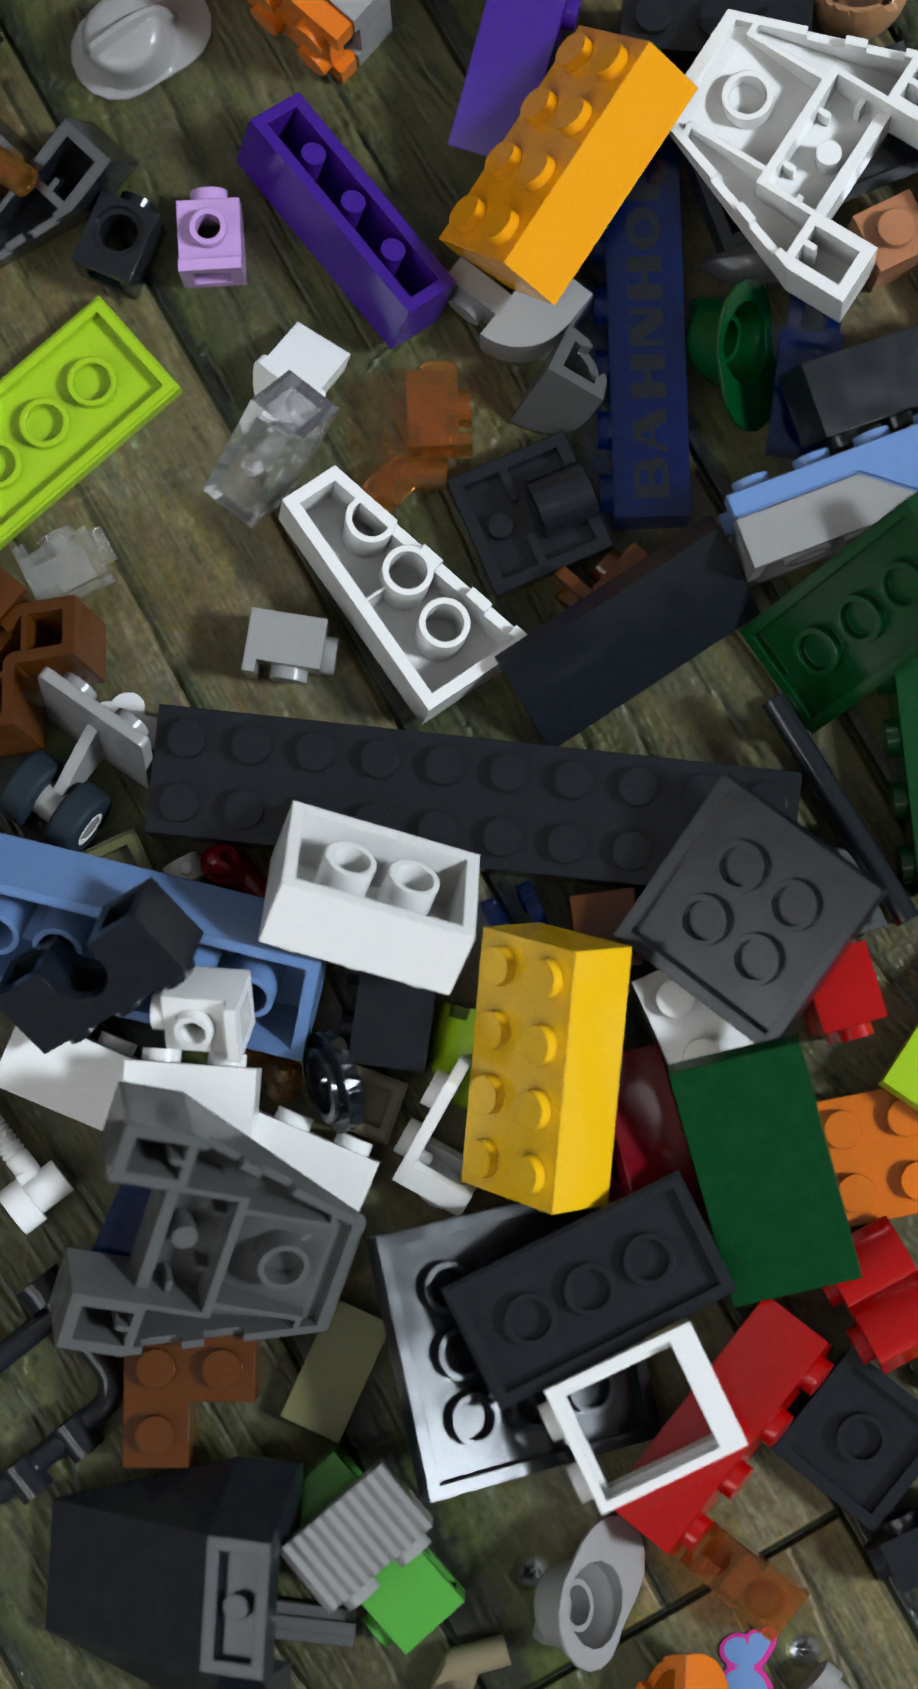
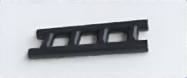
[761,693,918,927]

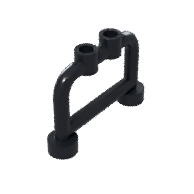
[0,1263,124,1506]

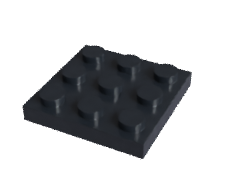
[614,774,889,1043]

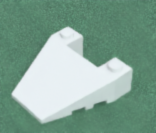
[669,9,918,323]

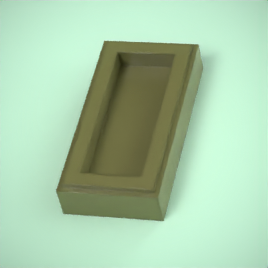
[280,1298,386,1443]

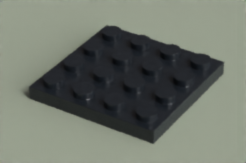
[366,1202,661,1503]

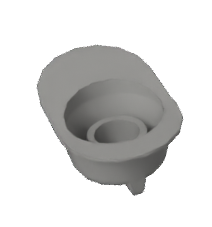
[71,0,211,100]
[532,1515,645,1672]

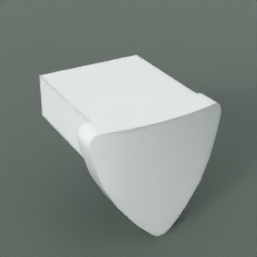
[253,322,350,430]

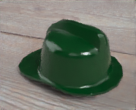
[687,278,777,432]

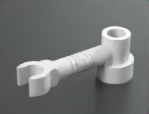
[0,1114,75,1235]

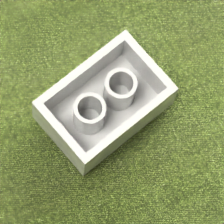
[259,800,480,995]

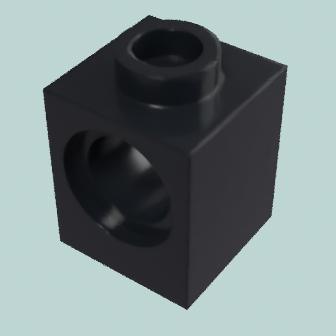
[71,190,167,300]

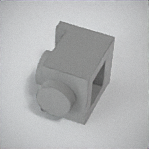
[241,607,340,685]

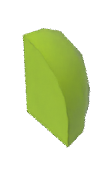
[429,1002,476,1110]

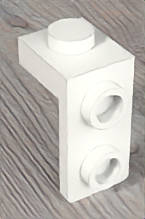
[392,1055,477,1216]

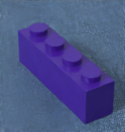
[448,0,583,156]
[236,92,457,350]

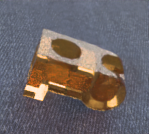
[679,1518,809,1643]

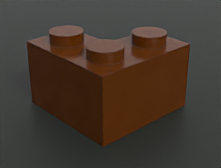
[123,1334,262,1468]

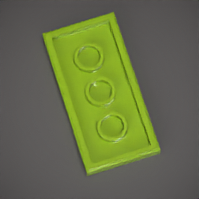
[0,295,183,550]

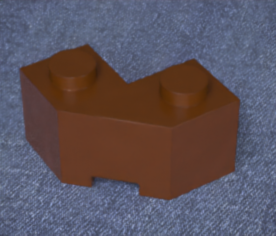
[0,594,106,757]

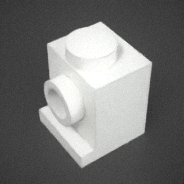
[150,966,255,1063]

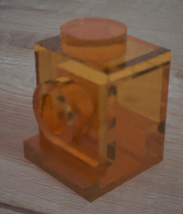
[406,361,473,460]

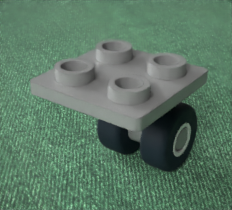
[0,666,153,852]

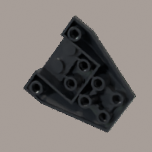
[45,1454,304,1689]

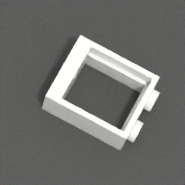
[537,1317,748,1515]

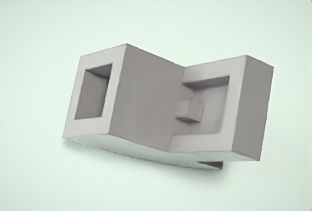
[448,256,593,363]

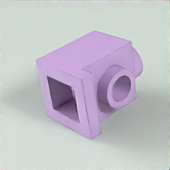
[176,186,247,289]

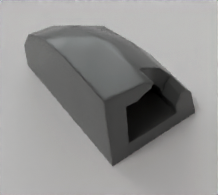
[510,324,607,434]

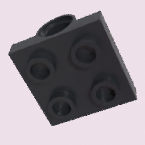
[447,431,613,599]

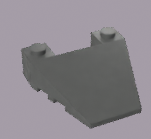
[49,1081,366,1357]

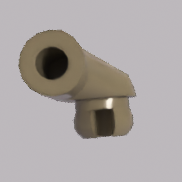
[430,1633,512,1689]

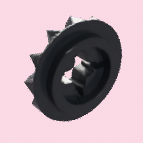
[303,1029,366,1134]

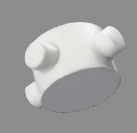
[162,851,204,881]

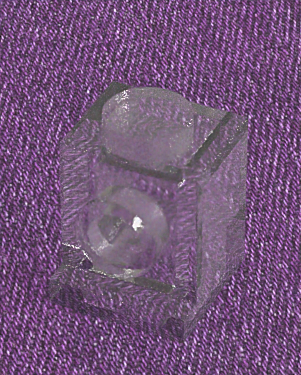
[11,525,118,601]

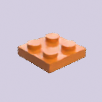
[817,1088,918,1227]

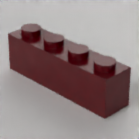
[599,1043,712,1237]

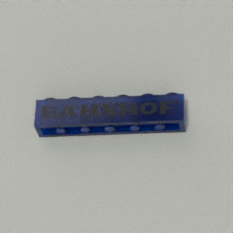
[591,140,691,530]

